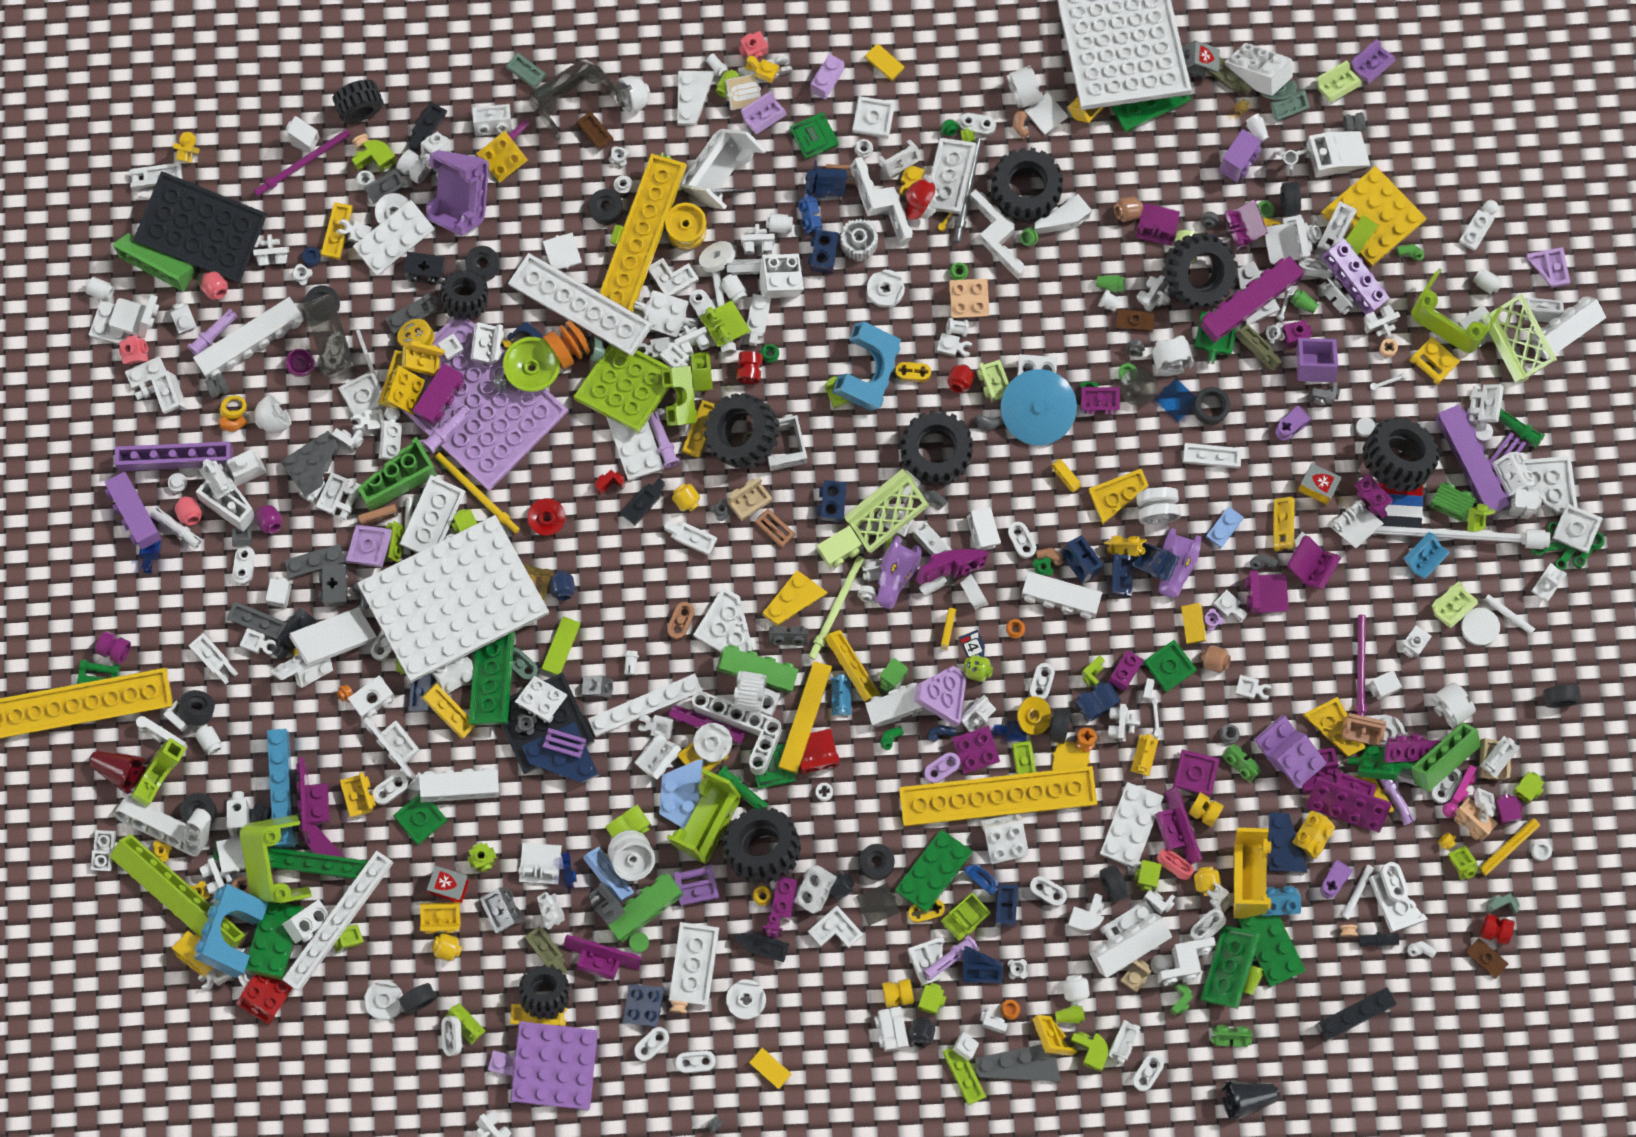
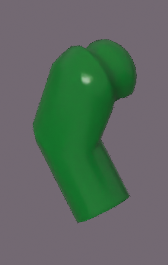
[880,725,904,750]

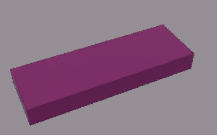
[299,824,344,879]

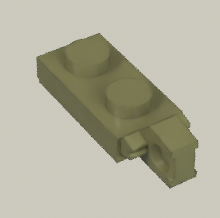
[1205,57,1253,96]
[1235,325,1282,371]
[525,925,568,975]

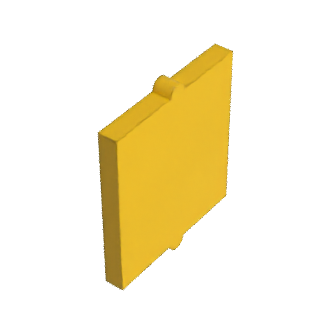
[1052,741,1090,770]

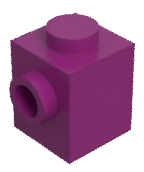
[1282,320,1312,348]
[1495,794,1522,826]

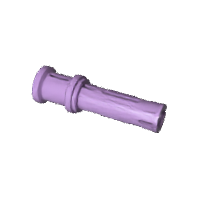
[187,309,238,356]
[421,404,472,454]
[648,412,680,469]
[1379,779,1415,826]
[923,935,978,981]

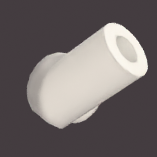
[1408,941,1437,958]

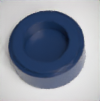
[302,247,321,267]

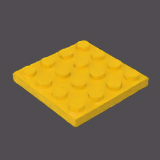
[1320,165,1427,267]

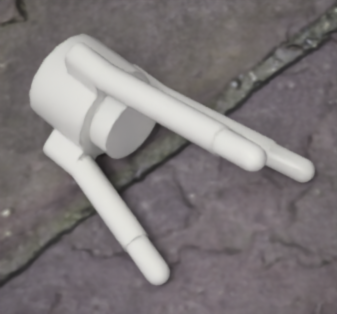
[1275,149,1307,177]

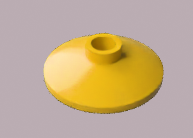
[1017,696,1051,735]

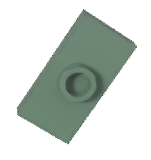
[506,52,546,89]
[1270,90,1310,121]

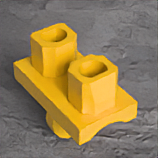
[173,132,200,163]

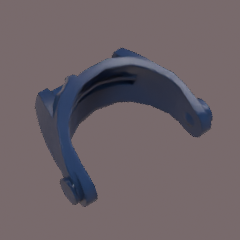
[507,322,543,341]

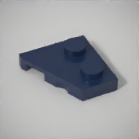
[962,946,1003,983]

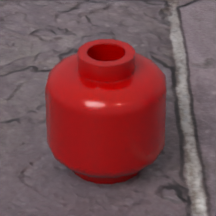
[947,364,974,393]

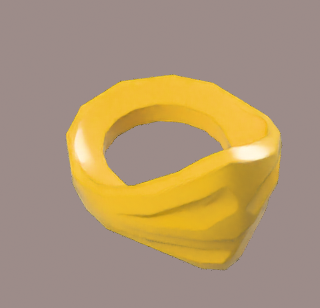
[220,395,247,420]

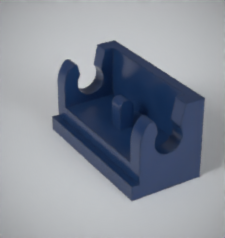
[1110,554,1134,597]

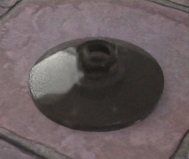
[1120,368,1157,406]

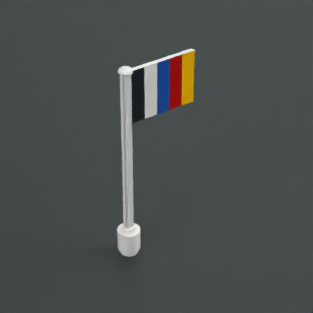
[1373,482,1550,549]

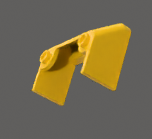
[1233,828,1271,919]

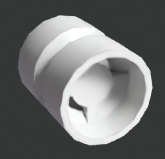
[396,149,430,184]

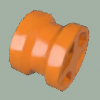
[1075,728,1097,752]

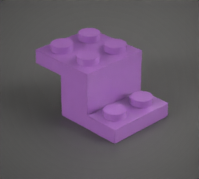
[1254,715,1327,789]

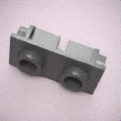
[769,625,808,646]

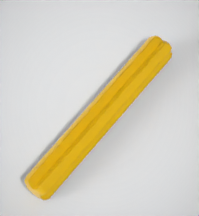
[1479,818,1540,876]

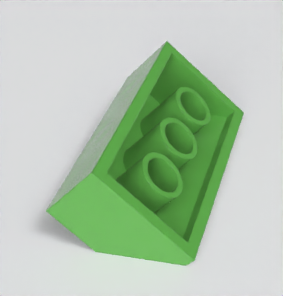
[113,233,195,292]

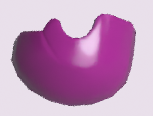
[285,349,314,377]

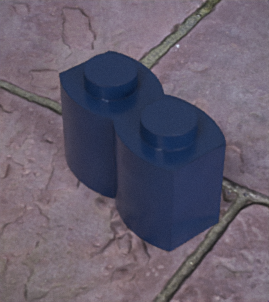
[1075,682,1121,723]

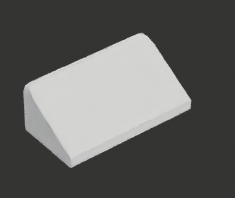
[1524,298,1564,322]

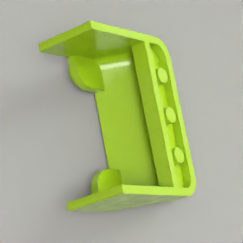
[1411,268,1503,353]
[667,769,741,864]
[239,815,312,903]

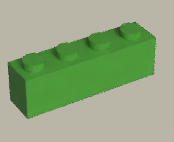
[716,645,799,694]
[1411,722,1480,792]
[607,874,685,942]

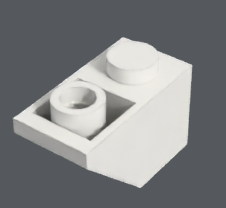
[286,116,320,153]

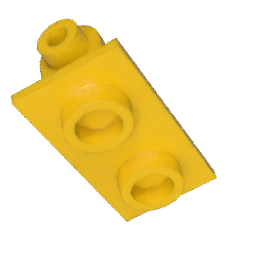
[1104,535,1147,556]
[1131,734,1159,776]

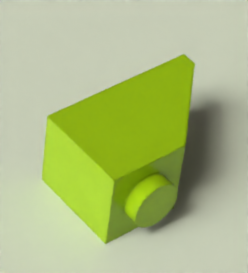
[691,352,713,392]

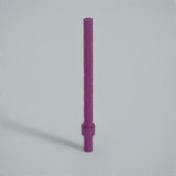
[253,129,350,197]
[1355,614,1367,716]

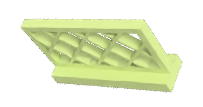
[1481,294,1557,383]
[844,469,930,553]

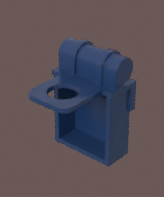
[804,160,847,198]
[1132,542,1180,582]

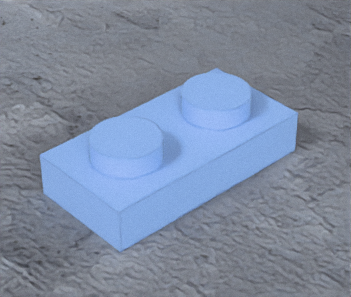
[1206,506,1244,548]

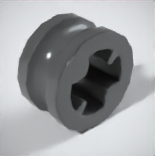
[705,1115,725,1134]

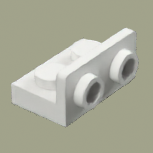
[472,104,512,136]
[1492,452,1535,497]

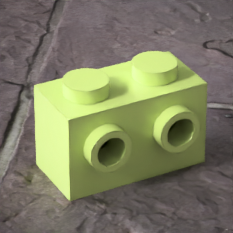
[817,525,862,569]

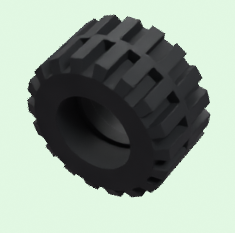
[332,79,384,123]
[440,270,488,321]
[519,965,570,1020]

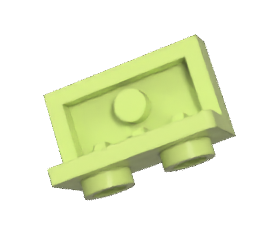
[1317,61,1361,103]
[976,360,1009,403]
[1432,581,1478,628]

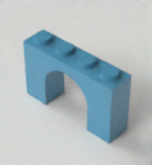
[832,321,901,411]
[194,884,268,978]

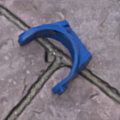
[964,864,999,895]

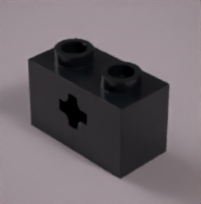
[404,251,446,285]

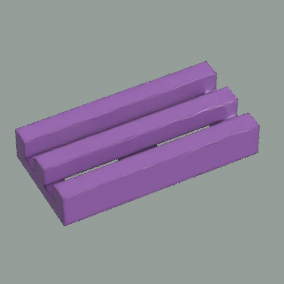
[1490,433,1526,463]
[543,728,586,759]

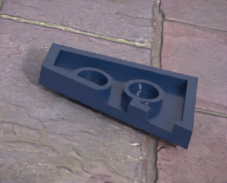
[1268,812,1308,873]

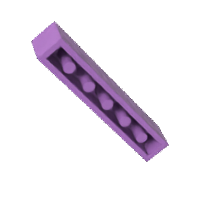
[1435,404,1510,518]
[115,442,233,471]

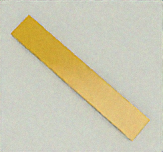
[778,661,832,774]

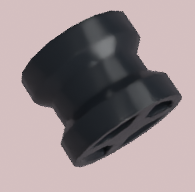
[251,804,271,823]

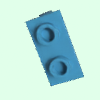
[831,674,851,715]

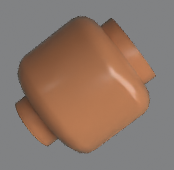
[1114,196,1143,222]
[1201,645,1231,673]

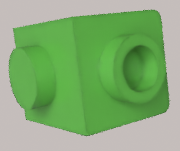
[1170,983,1193,1016]

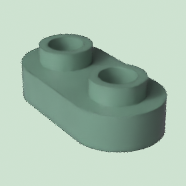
[589,334,605,362]
[512,647,538,681]

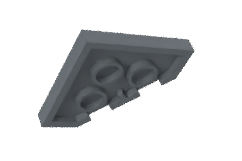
[280,431,339,497]

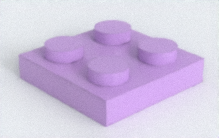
[346,525,392,567]

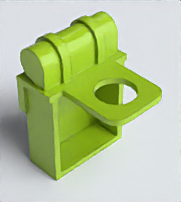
[941,892,991,942]

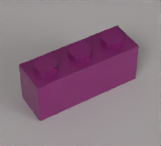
[413,363,465,426]

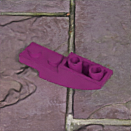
[916,549,989,585]

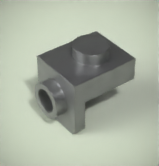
[1310,382,1340,405]
[581,675,613,698]

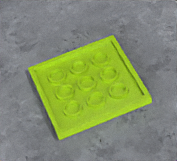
[574,344,670,433]

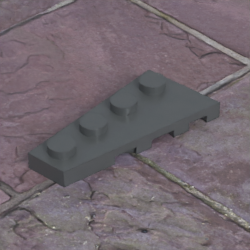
[975,1045,1061,1082]

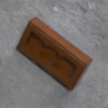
[576,111,614,151]
[1116,309,1155,332]
[1465,938,1509,979]

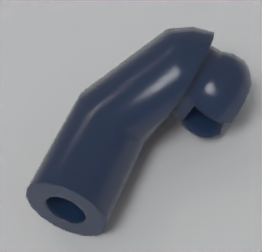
[927,725,956,742]

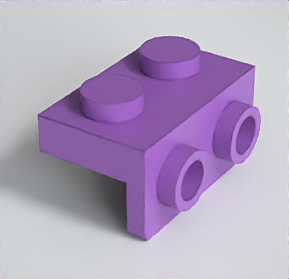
[1351,39,1395,83]

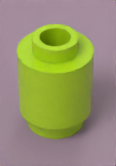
[715,70,740,99]

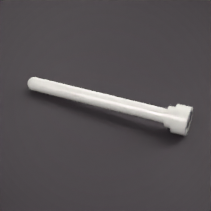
[712,271,737,355]

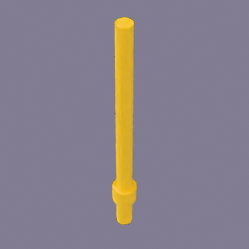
[435,452,520,534]

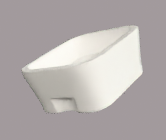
[960,574,989,610]

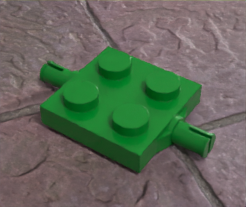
[1194,302,1237,364]
[1348,745,1415,781]

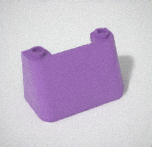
[426,150,489,236]

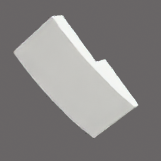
[91,830,116,871]

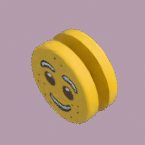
[397,319,435,348]

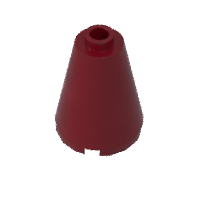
[89,750,146,794]

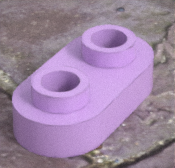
[924,752,960,784]

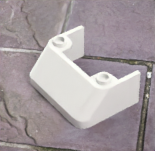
[680,129,766,209]

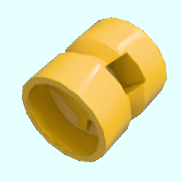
[1188,792,1224,828]
[882,978,914,1008]

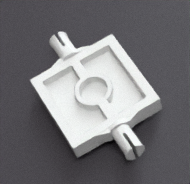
[633,290,696,338]

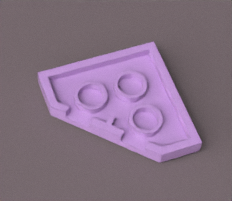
[914,666,967,726]

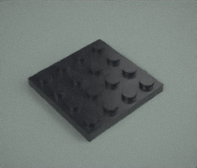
[501,672,595,775]

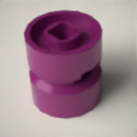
[95,631,131,664]

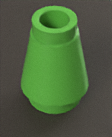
[1096,275,1125,293]
[1289,289,1319,314]

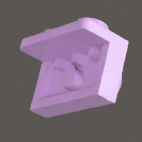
[741,91,787,134]

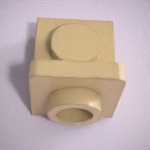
[1120,960,1151,993]

